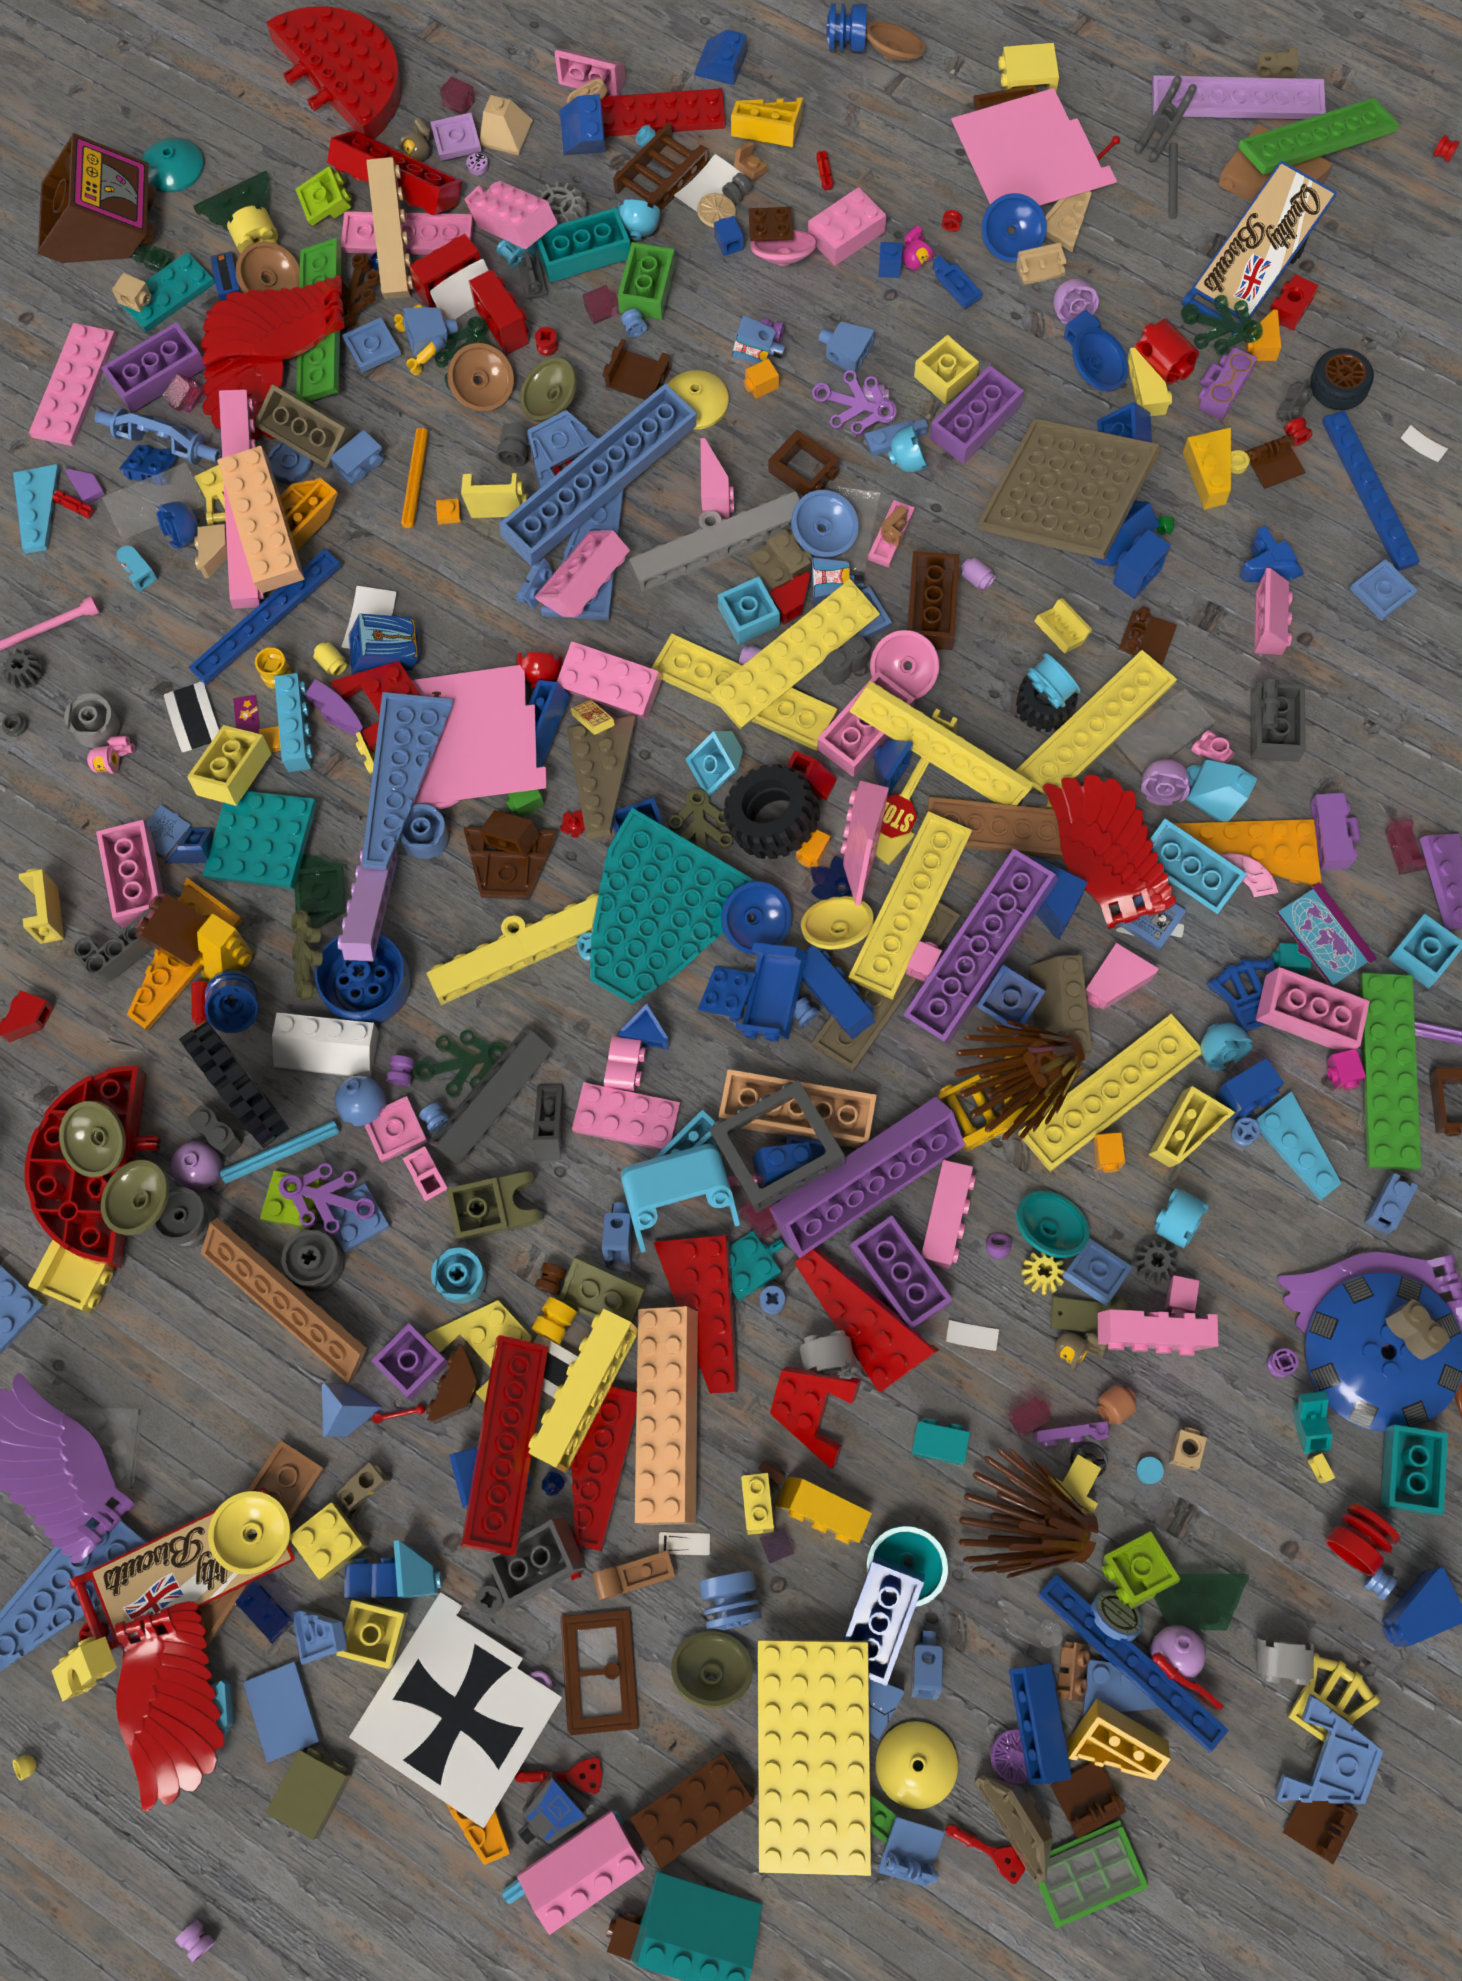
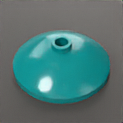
[141,138,204,193]
[1016,1191,1089,1258]
[867,1525,948,1607]

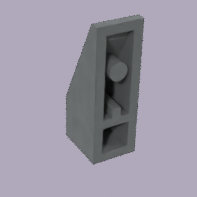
[533,1085,563,1160]

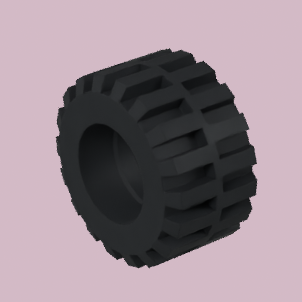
[1016,676,1078,732]

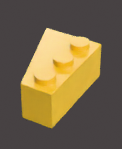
[774,1476,872,1545]

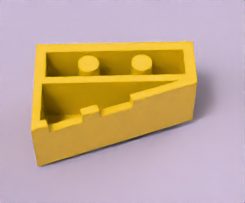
[731,98,803,147]
[1183,427,1231,510]
[197,913,254,981]
[1068,1699,1171,1780]

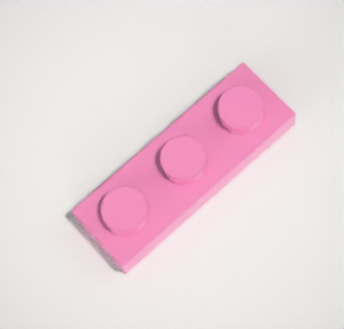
[868,500,915,568]

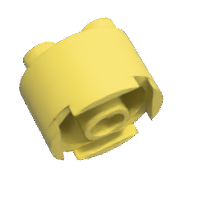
[227,206,278,253]

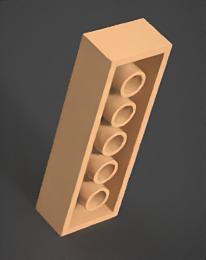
[217,446,305,593]
[719,1069,877,1149]

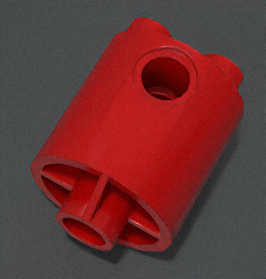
[1133,318,1199,385]

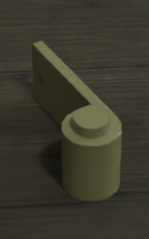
[1050,1297,1131,1334]

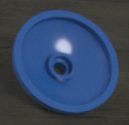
[981,193,1047,263]
[1072,327,1129,391]
[721,881,792,955]

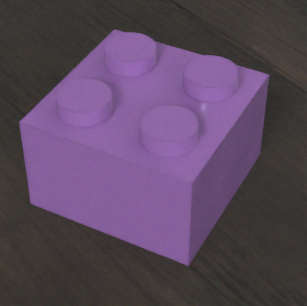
[371,1323,448,1401]

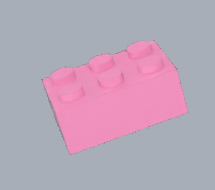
[808,187,886,266]

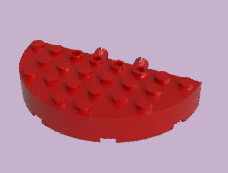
[266,6,402,139]
[24,1065,161,1269]

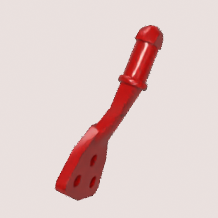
[1152,1652,1224,1711]
[515,1757,602,1794]
[945,1824,1026,1885]

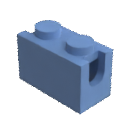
[330,430,385,486]
[1364,1173,1418,1235]

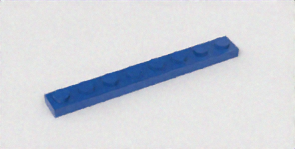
[1322,411,1420,571]
[188,548,342,685]
[1038,1575,1229,1753]

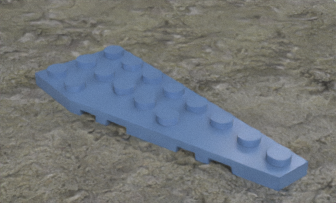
[0,1518,148,1672]

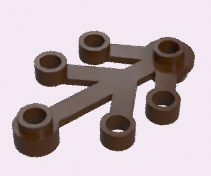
[341,253,380,328]

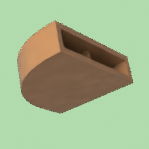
[1218,124,1333,201]

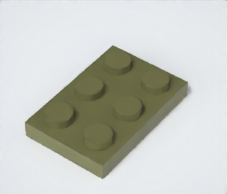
[558,1255,647,1323]

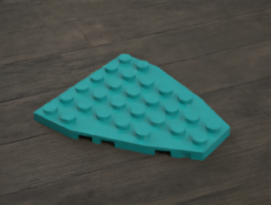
[589,808,755,1005]

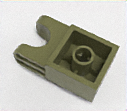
[446,1171,544,1242]

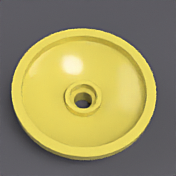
[667,370,729,430]
[801,896,874,950]
[208,1491,291,1575]
[875,1721,958,1809]

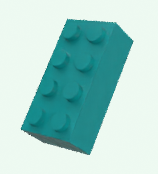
[535,207,630,283]

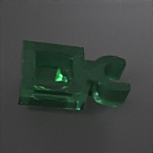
[132,244,175,272]

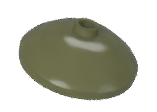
[520,357,577,422]
[59,1101,126,1177]
[101,1160,169,1236]
[671,1631,753,1709]

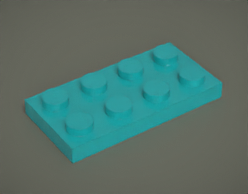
[120,252,215,333]

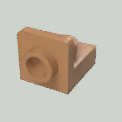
[734,142,768,180]
[881,505,908,548]

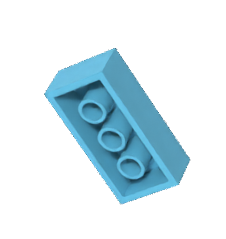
[1150,819,1248,915]

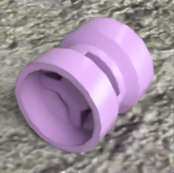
[175,1920,215,1963]

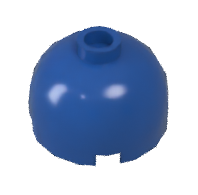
[156,502,200,549]

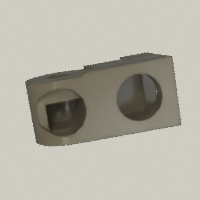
[1256,48,1299,78]
[336,1462,391,1512]

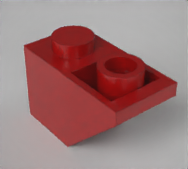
[769,571,810,625]
[787,750,837,801]
[0,990,54,1042]

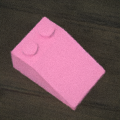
[700,438,734,519]

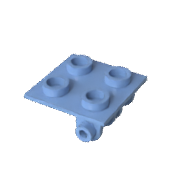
[877,1816,945,1887]

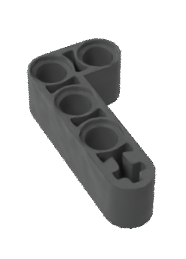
[73,908,152,983]

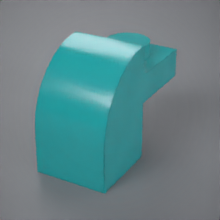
[1294,1391,1333,1454]

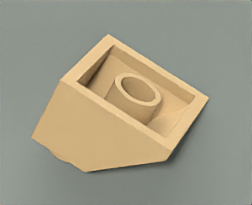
[479,95,533,156]

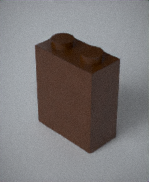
[135,893,207,967]

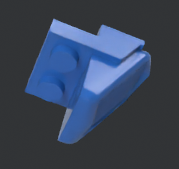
[1239,525,1304,582]

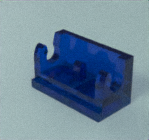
[235,1582,294,1644]

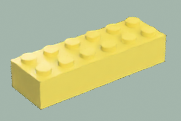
[528,1309,638,1473]

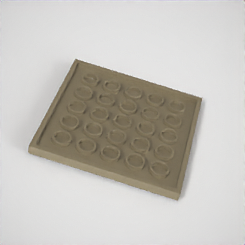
[977,418,1160,560]

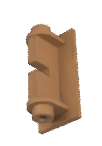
[1057,1642,1090,1702]

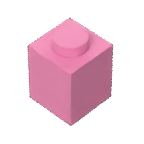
[906,941,942,982]
[1165,1275,1200,1315]

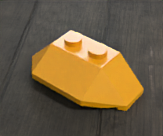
[280,478,338,552]

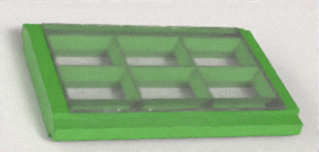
[1038,1820,1149,1928]

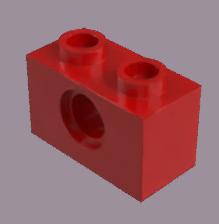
[1270,274,1319,331]

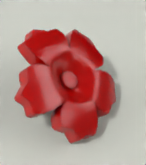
[560,810,585,838]

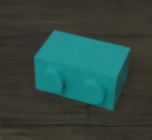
[911,1418,970,1466]

